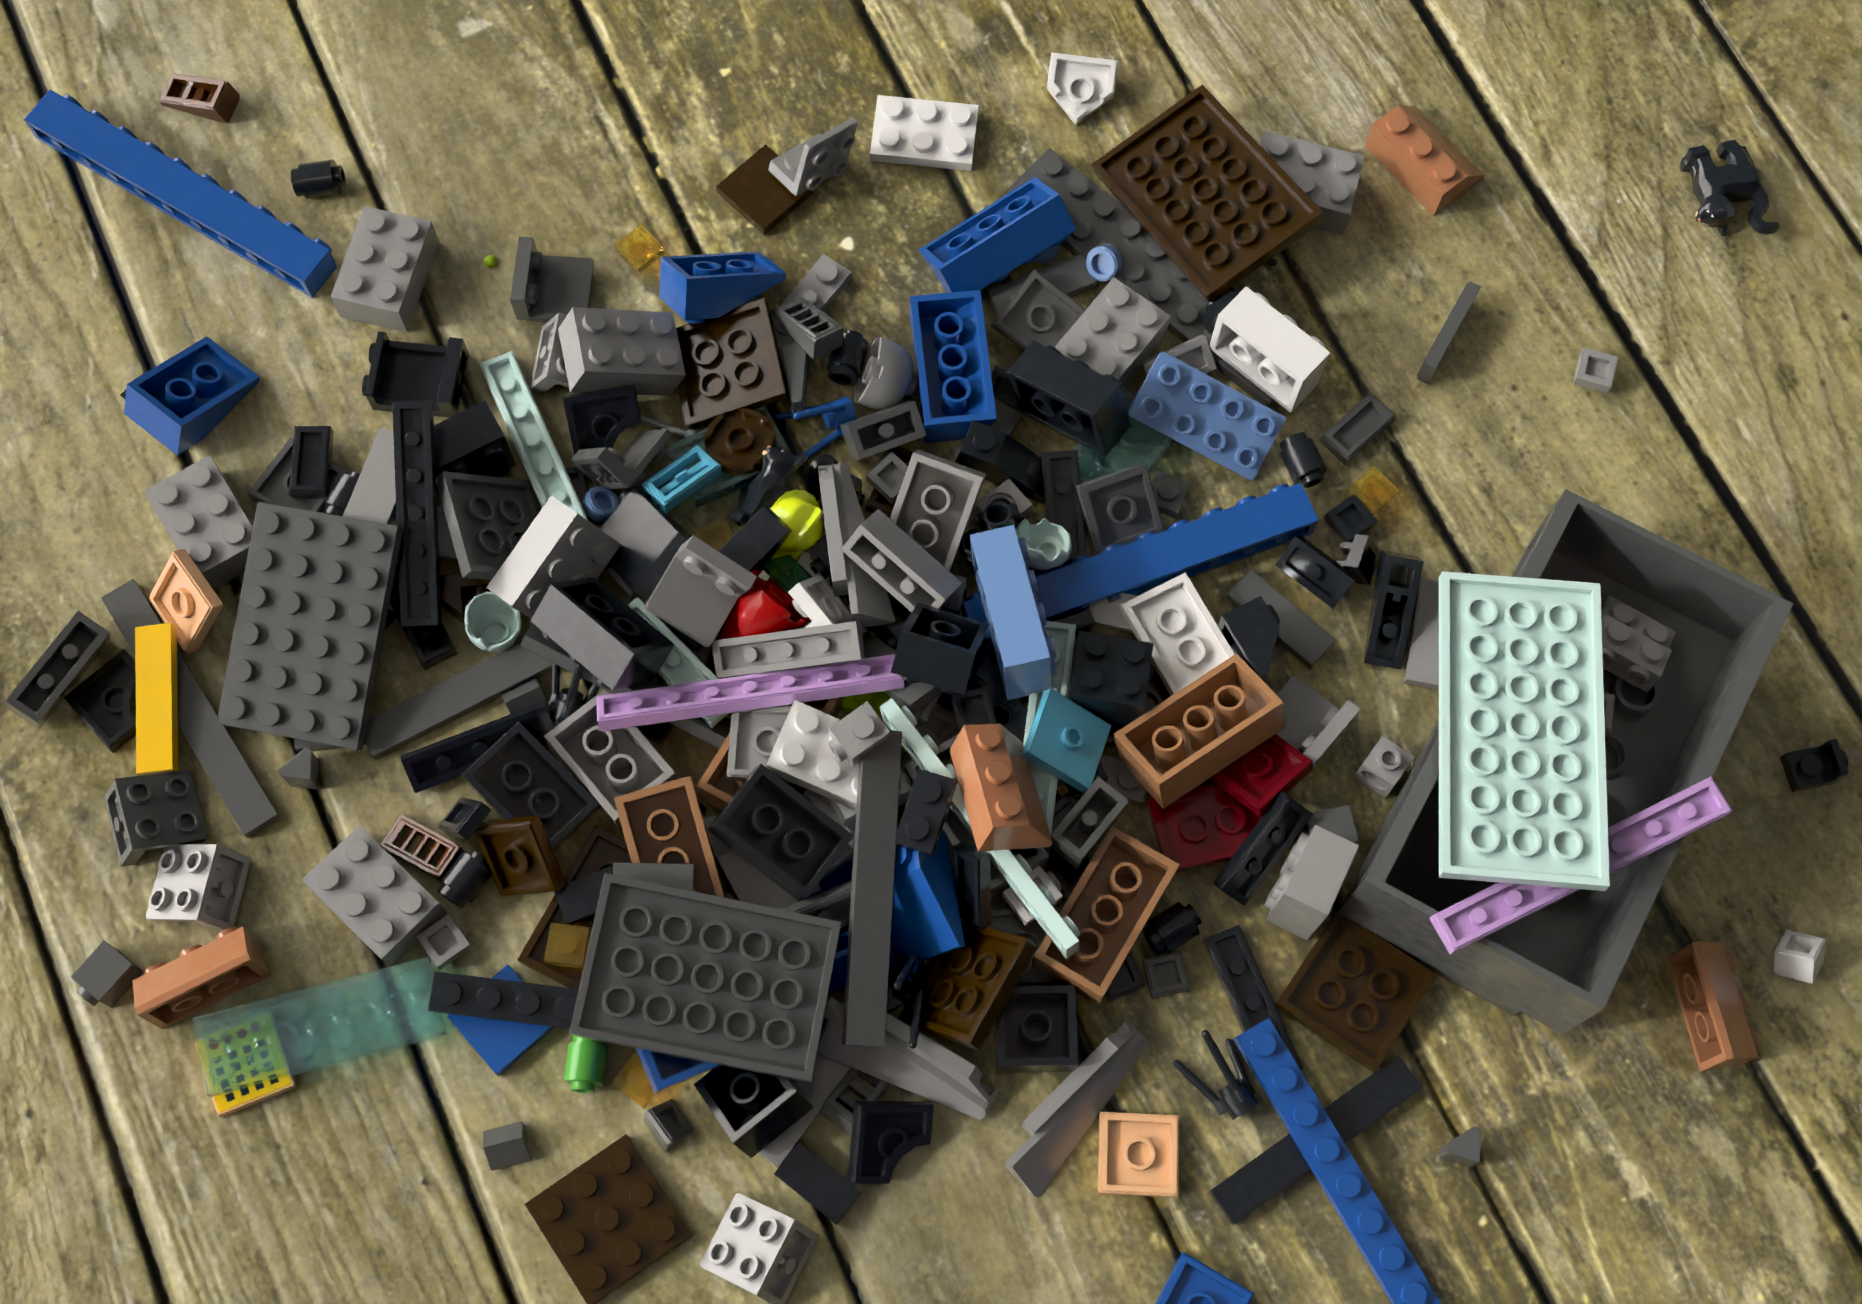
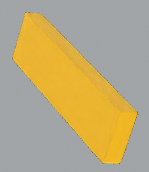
[135,623,179,775]

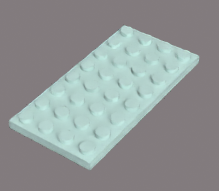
[1439,571,1610,891]

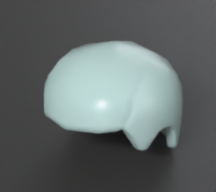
[1015,518,1072,570]
[464,591,521,652]

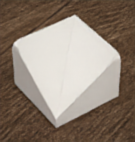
[1773,930,1826,984]

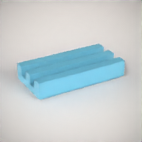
[641,445,722,513]

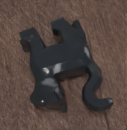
[1679,140,1780,236]
[727,446,838,526]

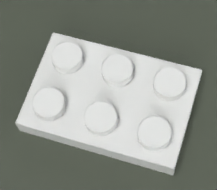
[870,95,979,171]
[1120,572,1235,696]
[766,700,859,810]

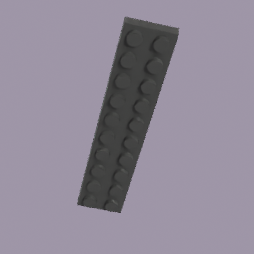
[1004,148,1275,408]

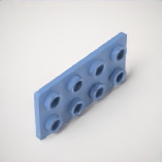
[1128,352,1286,480]

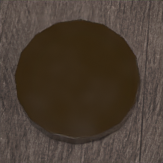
[704,408,777,476]

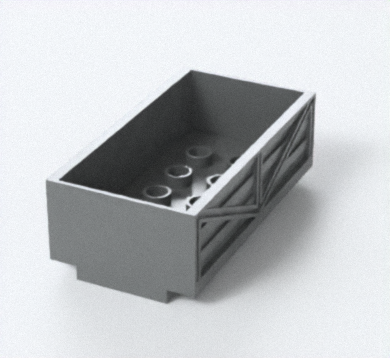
[1338,489,1793,1035]

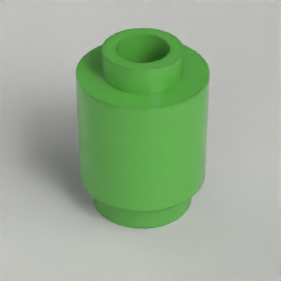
[563,1036,608,1093]

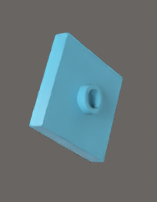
[1021,688,1111,793]

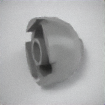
[854,337,918,410]

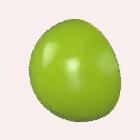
[484,255,498,268]

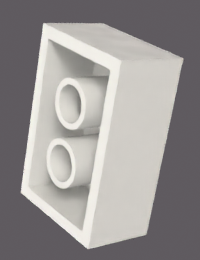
[1209,287,1330,413]

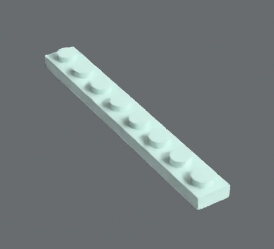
[880,698,1081,959]

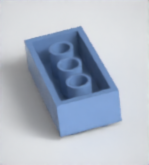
[970,525,1057,700]

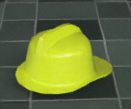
[765,489,824,569]

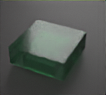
[763,554,813,594]

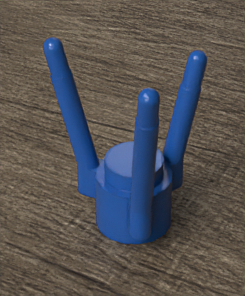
[774,396,857,461]

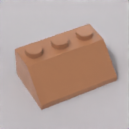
[1365,105,1485,216]
[950,724,1053,852]
[132,927,271,1029]
[1666,941,1759,1072]

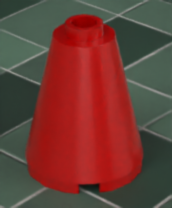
[711,570,810,664]

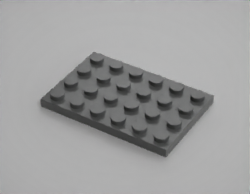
[217,502,403,750]
[569,873,841,1082]

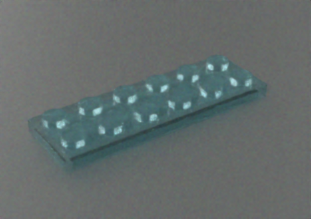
[192,957,446,1097]

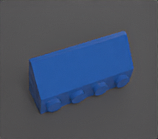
[919,177,1077,293]
[909,290,997,443]

